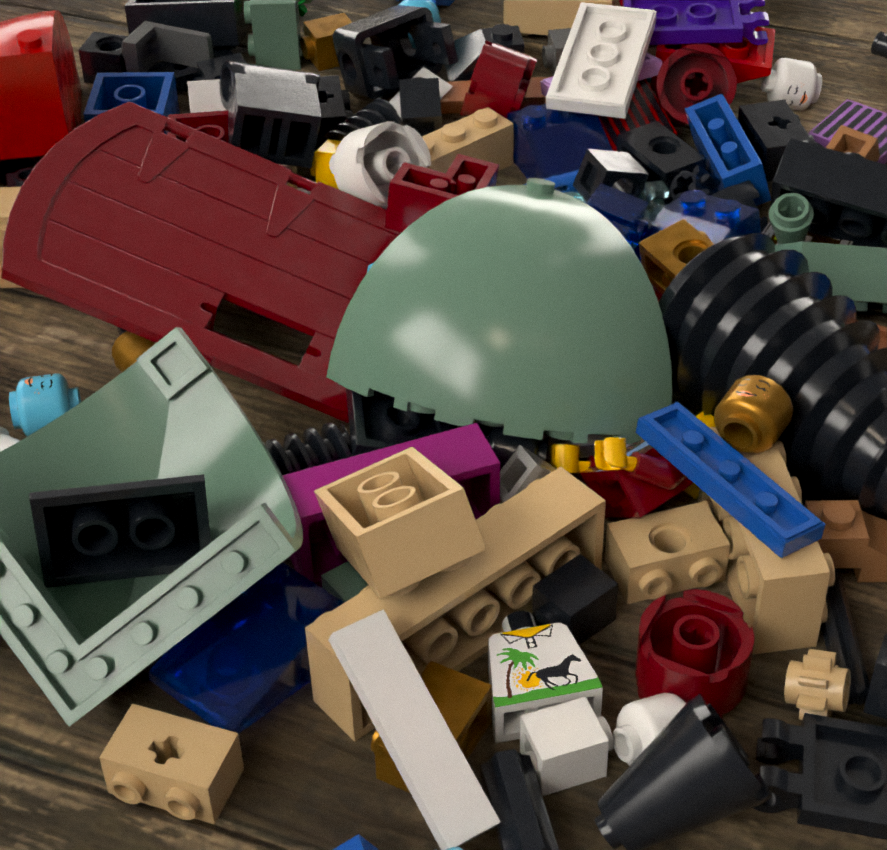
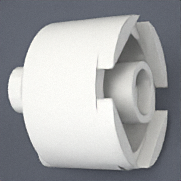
[329,121,431,210]

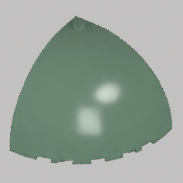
[326,178,672,444]

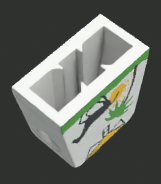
[488,611,603,743]

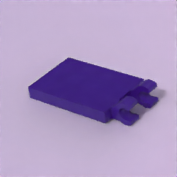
[623,0,769,45]

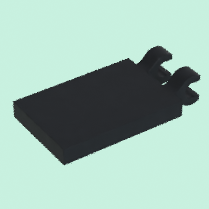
[753,713,887,840]

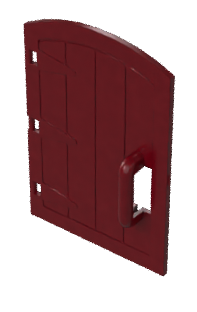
[1,101,400,423]

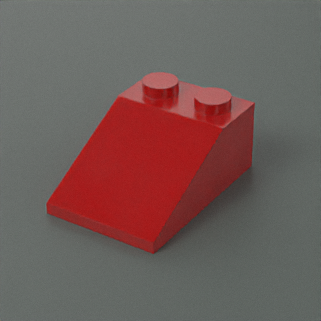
[650,26,775,95]

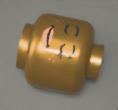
[714,375,793,453]

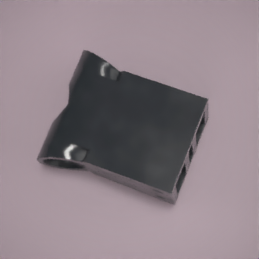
[219,60,322,168]

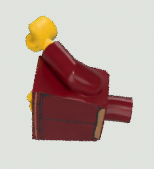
[551,437,693,518]

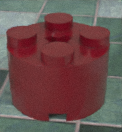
[460,40,537,125]
[656,44,737,127]
[635,589,755,718]

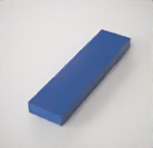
[635,402,826,558]

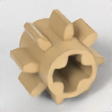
[784,649,851,720]

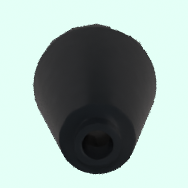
[594,693,772,850]

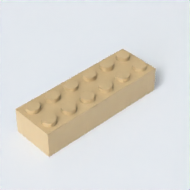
[305,466,606,742]

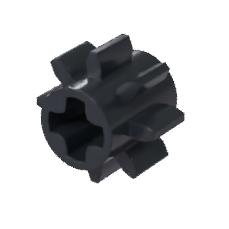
[669,165,721,220]

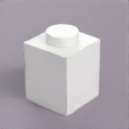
[520,696,614,796]

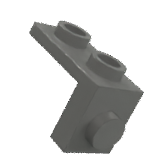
[122,21,214,72]

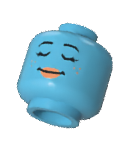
[9,373,81,436]

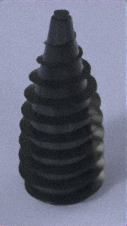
[658,233,887,520]

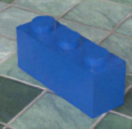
[685,94,771,206]

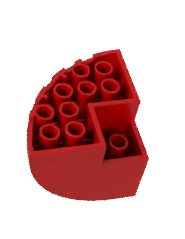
[0,10,82,179]

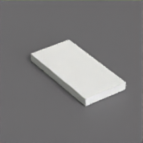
[546,2,657,119]

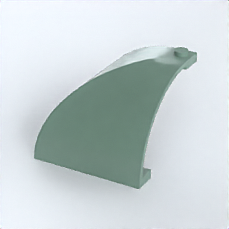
[0,327,303,727]

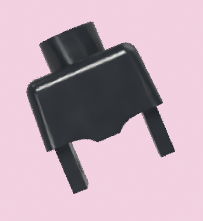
[332,5,458,99]

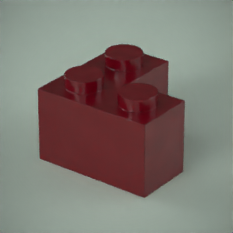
[384,154,499,234]

